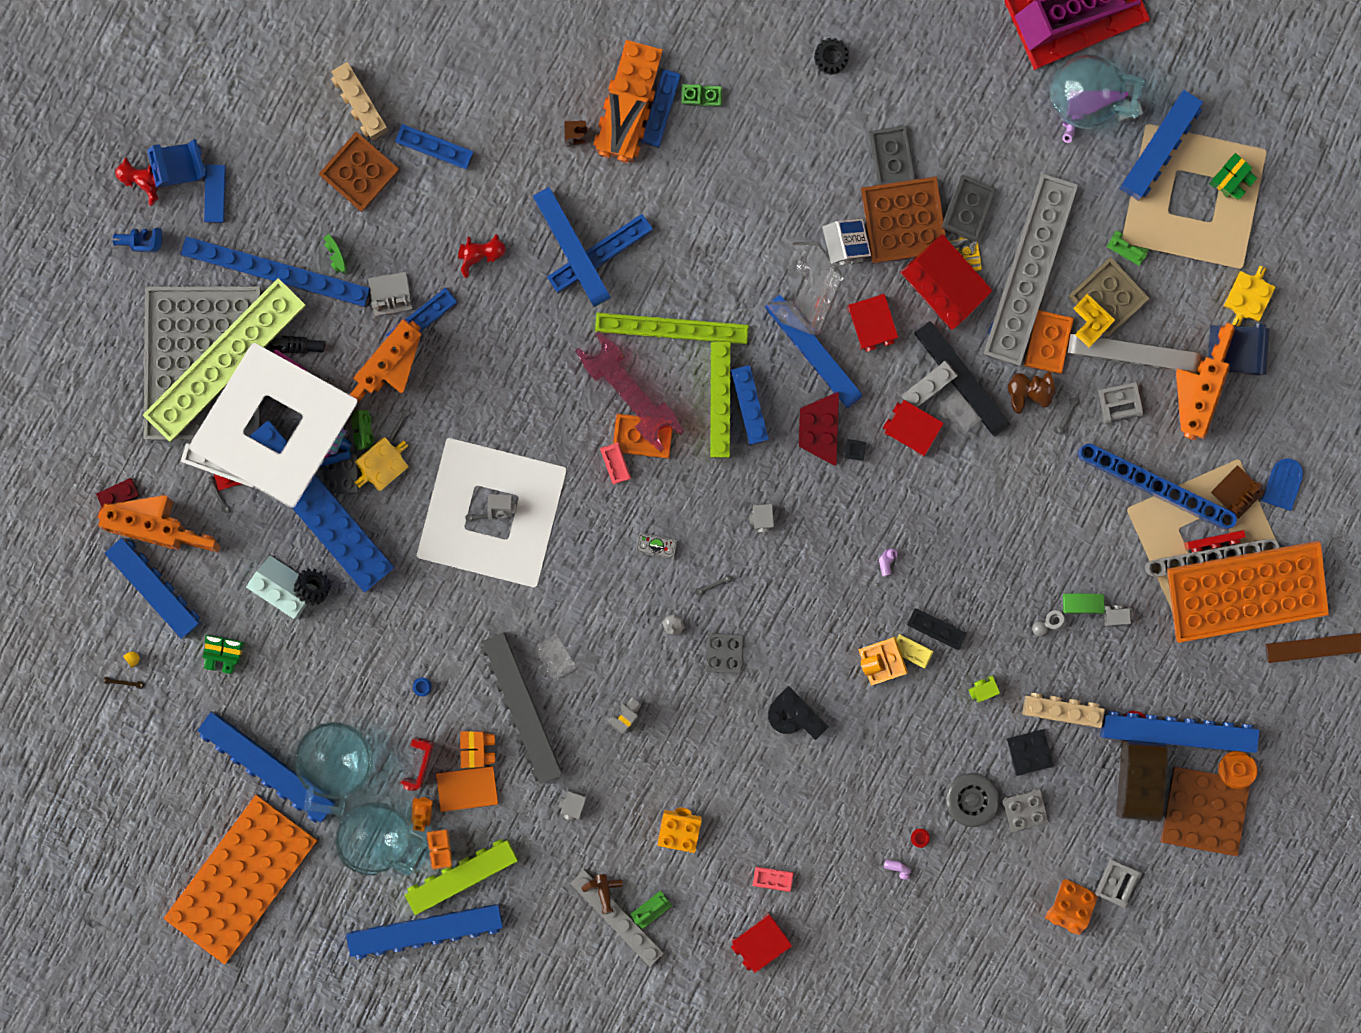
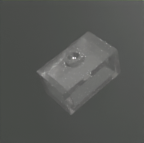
[938,390,982,435]
[537,634,578,681]

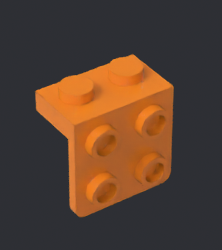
[1045,879,1098,935]

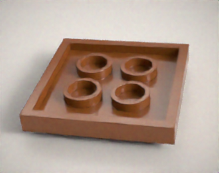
[318,132,399,212]

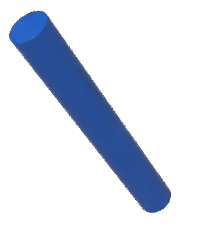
[318,451,351,468]

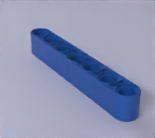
[533,187,611,308]
[764,295,863,408]

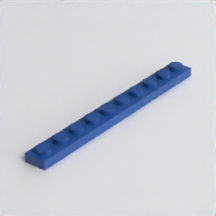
[181,236,370,307]

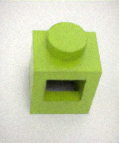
[968,675,1000,702]

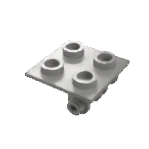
[368,272,413,316]
[1002,789,1048,832]

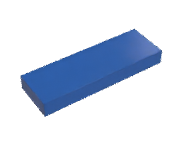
[204,165,226,223]

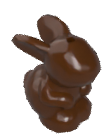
[1007,372,1056,414]

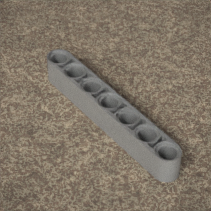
[1068,334,1201,373]
[1145,539,1279,577]

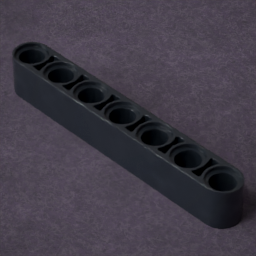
[914,321,1010,437]

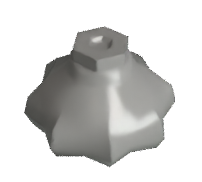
[662,614,685,636]

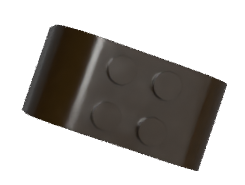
[1116,740,1167,822]

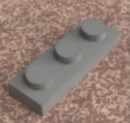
[901,360,958,407]

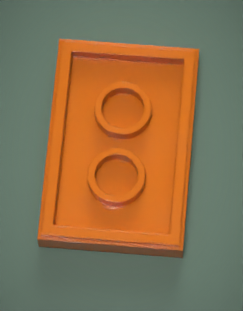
[1024,310,1074,374]
[613,414,674,459]
[436,766,498,812]

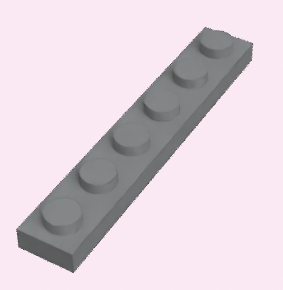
[570,869,664,967]

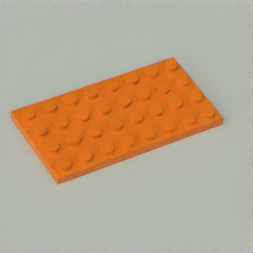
[1167,541,1329,643]
[163,794,318,965]

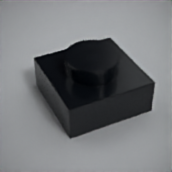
[844,439,866,461]

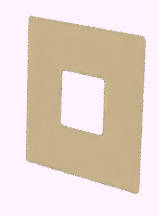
[1122,124,1266,269]
[1127,459,1276,610]

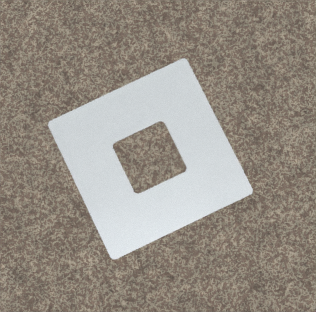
[189,343,357,507]
[417,438,566,587]

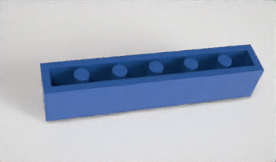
[1119,90,1203,200]
[104,538,202,639]

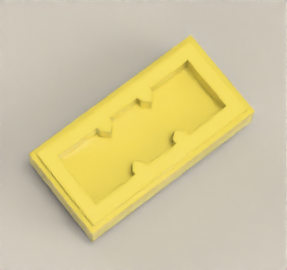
[896,634,934,669]

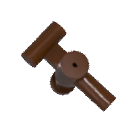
[581,874,623,915]

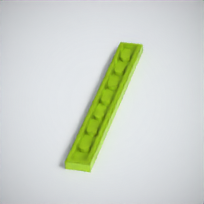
[595,313,749,345]

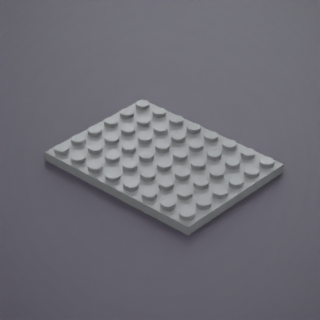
[144,287,261,440]

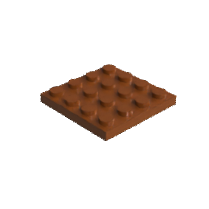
[861,176,946,264]
[1160,766,1250,857]

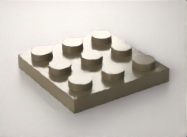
[1068,257,1150,338]

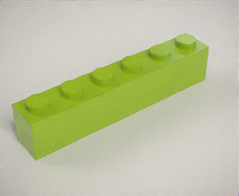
[710,342,730,458]
[404,838,519,915]

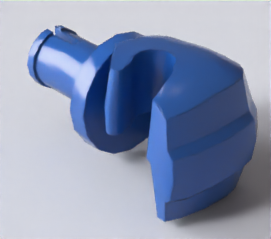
[112,228,163,253]

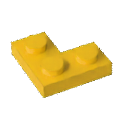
[1073,294,1115,348]

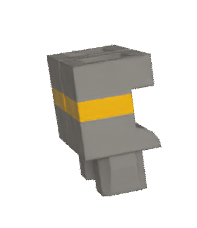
[608,698,641,734]

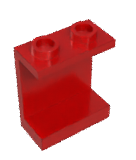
[847,294,898,352]
[883,400,944,457]
[400,737,435,791]
[731,912,792,974]

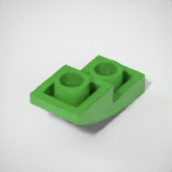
[681,85,723,107]
[323,234,347,275]
[1063,594,1105,614]

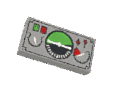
[636,533,677,559]

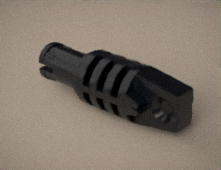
[271,336,325,354]

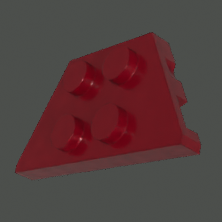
[799,391,839,466]

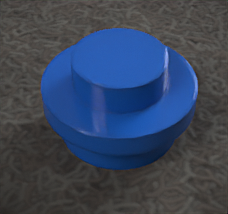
[413,677,432,697]

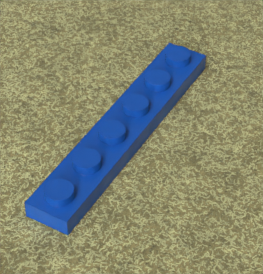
[547,214,653,294]

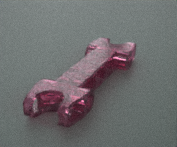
[575,331,685,453]

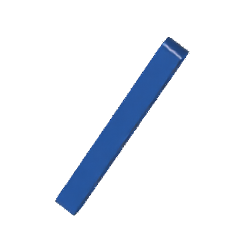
[1078,444,1237,529]

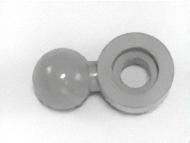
[1032,610,1066,637]

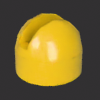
[123,651,140,668]

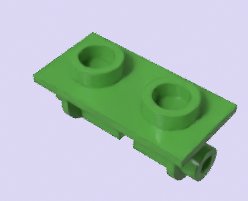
[1106,230,1149,266]
[350,410,374,450]
[630,890,672,929]

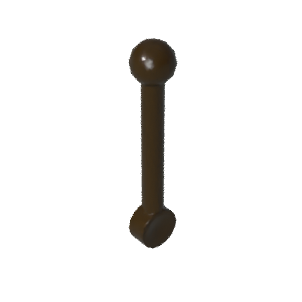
[103,677,143,689]

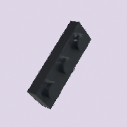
[906,608,967,651]
[775,685,829,740]

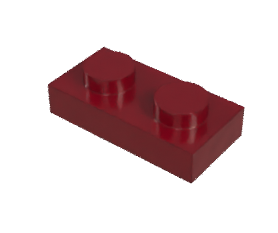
[96,478,140,508]

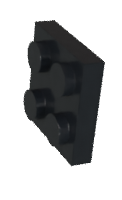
[1006,729,1054,776]

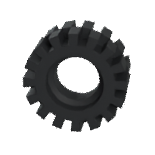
[814,38,849,75]
[293,568,331,605]

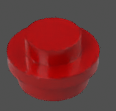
[911,828,930,848]

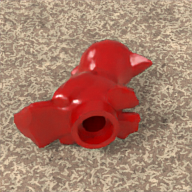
[115,157,159,206]
[458,234,506,278]

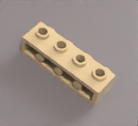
[331,62,389,141]
[1022,693,1104,728]

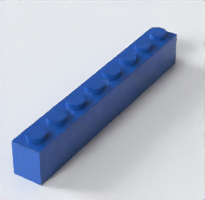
[197,711,336,823]
[1100,711,1259,753]
[346,903,504,959]

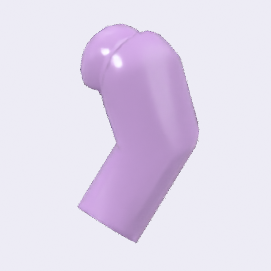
[1063,117,1076,143]
[879,548,898,576]
[884,859,911,880]

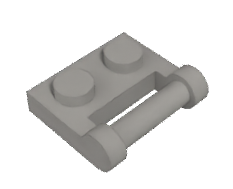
[1098,382,1143,424]
[1095,859,1142,908]

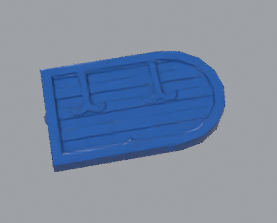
[1261,458,1303,511]

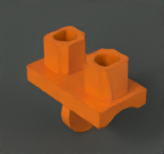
[411,797,433,832]

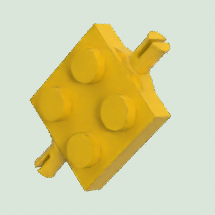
[1223,266,1275,326]
[355,437,409,491]

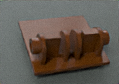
[1211,465,1265,519]

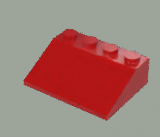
[899,234,993,330]

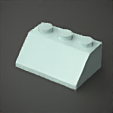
[246,555,317,619]

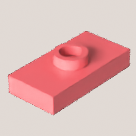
[600,442,631,484]
[752,866,794,892]

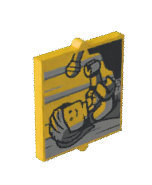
[949,237,982,271]

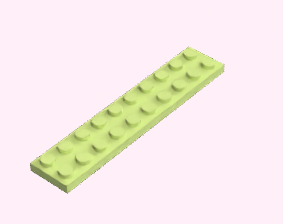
[143,278,306,442]

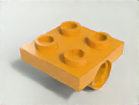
[858,637,908,686]
[657,807,702,853]

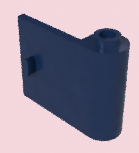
[1208,324,1270,375]

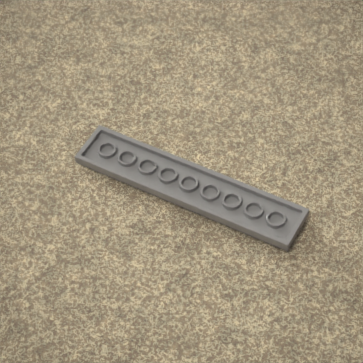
[983,173,1078,367]

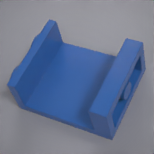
[147,139,206,187]

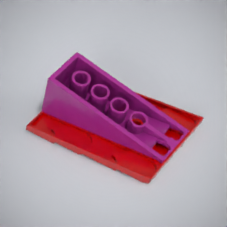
[1004,0,1150,70]

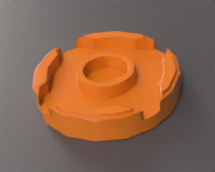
[1218,751,1257,789]

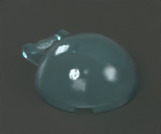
[1050,54,1146,129]
[294,722,372,818]
[335,802,429,876]

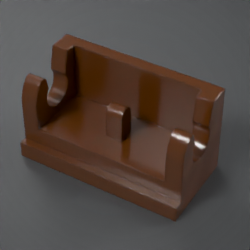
[565,121,587,147]

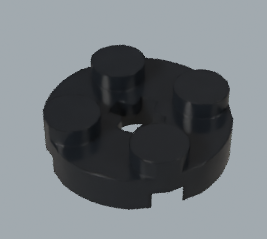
[768,700,802,734]

